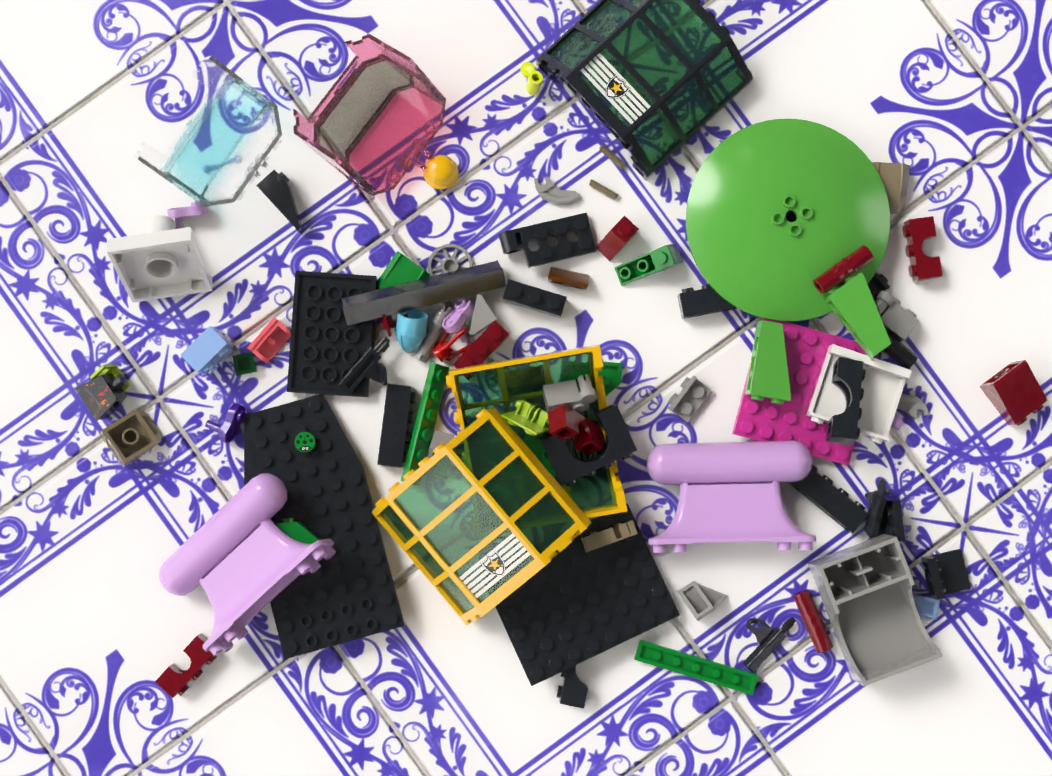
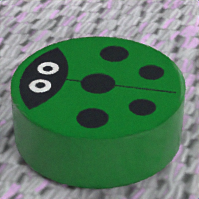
[295,432,316,453]

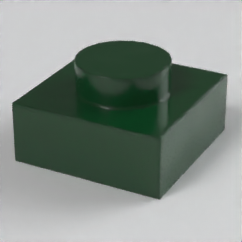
[232,352,258,376]

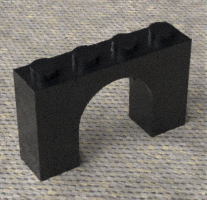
[539,404,637,486]

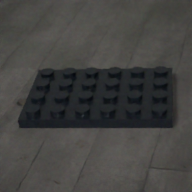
[287,271,377,398]

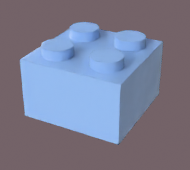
[180,326,235,375]

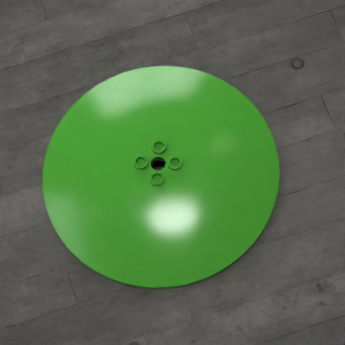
[686,119,890,321]

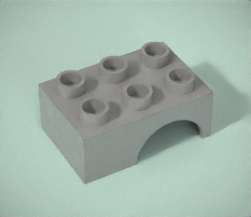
[808,534,943,687]

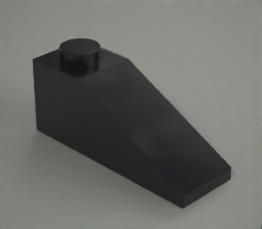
[256,169,303,233]

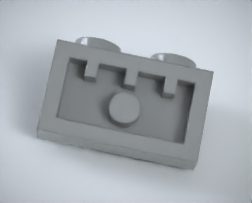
[668,375,712,423]

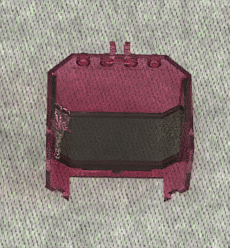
[293,34,446,196]

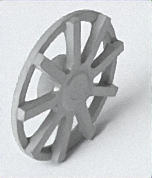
[428,244,473,277]

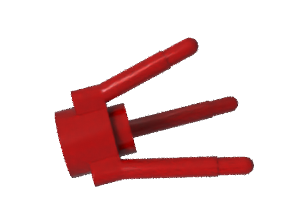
[432,328,472,362]

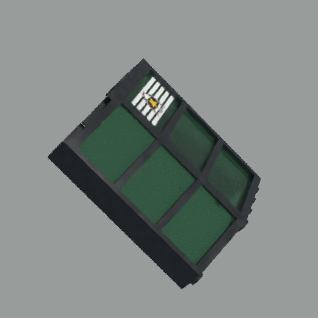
[536,0,753,181]

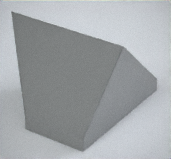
[677,581,728,621]

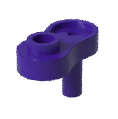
[205,403,246,443]

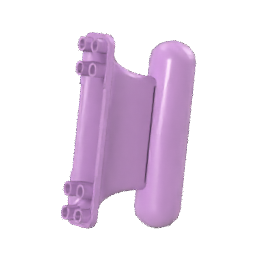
[646,440,816,553]
[159,473,336,656]

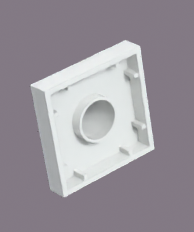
[107,215,212,303]

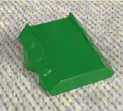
[377,251,430,289]

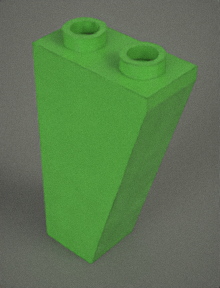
[825,272,891,359]
[745,320,791,404]

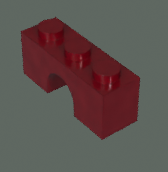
[902,216,943,282]
[453,320,510,379]
[548,404,604,456]
[155,633,218,698]

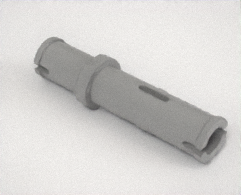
[414,303,452,363]

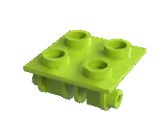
[501,400,549,436]

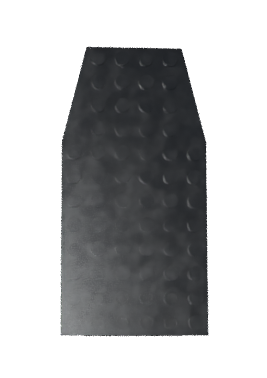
[244,394,405,659]

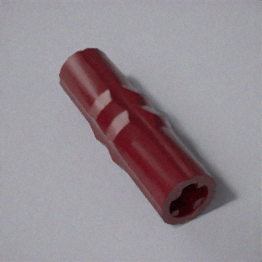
[813,245,874,295]
[793,589,833,653]

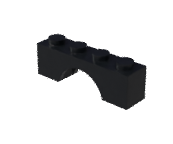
[826,357,866,446]
[556,665,588,709]

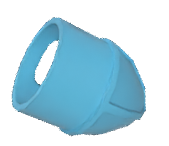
[394,309,428,353]

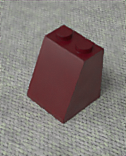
[979,360,1048,426]

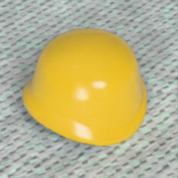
[423,155,458,189]

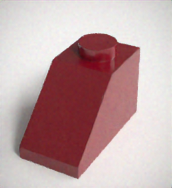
[596,215,639,262]

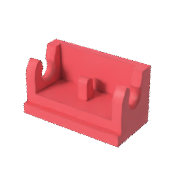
[247,317,291,364]

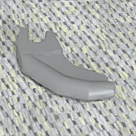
[534,176,581,205]
[897,394,929,419]

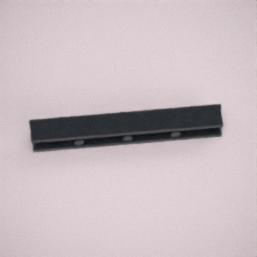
[342,260,506,326]

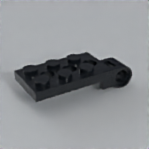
[498,212,597,268]

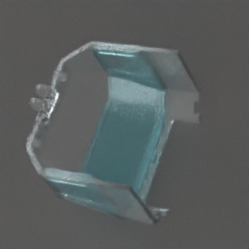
[133,56,282,207]

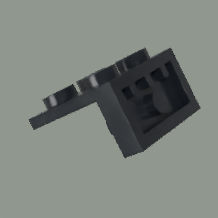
[921,549,971,600]

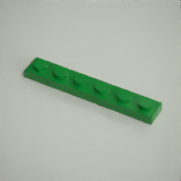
[401,362,449,486]
[634,639,758,695]

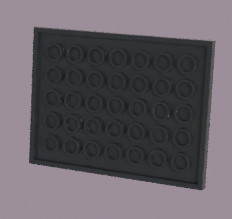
[480,503,680,686]

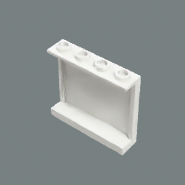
[806,344,912,444]

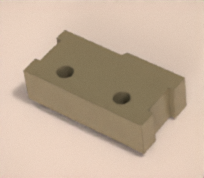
[581,520,638,552]

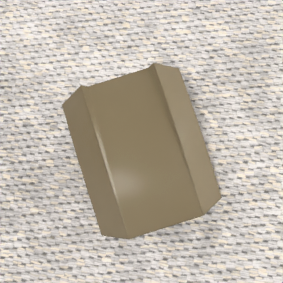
[872,162,910,214]
[100,408,162,468]

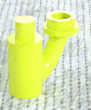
[520,62,543,95]

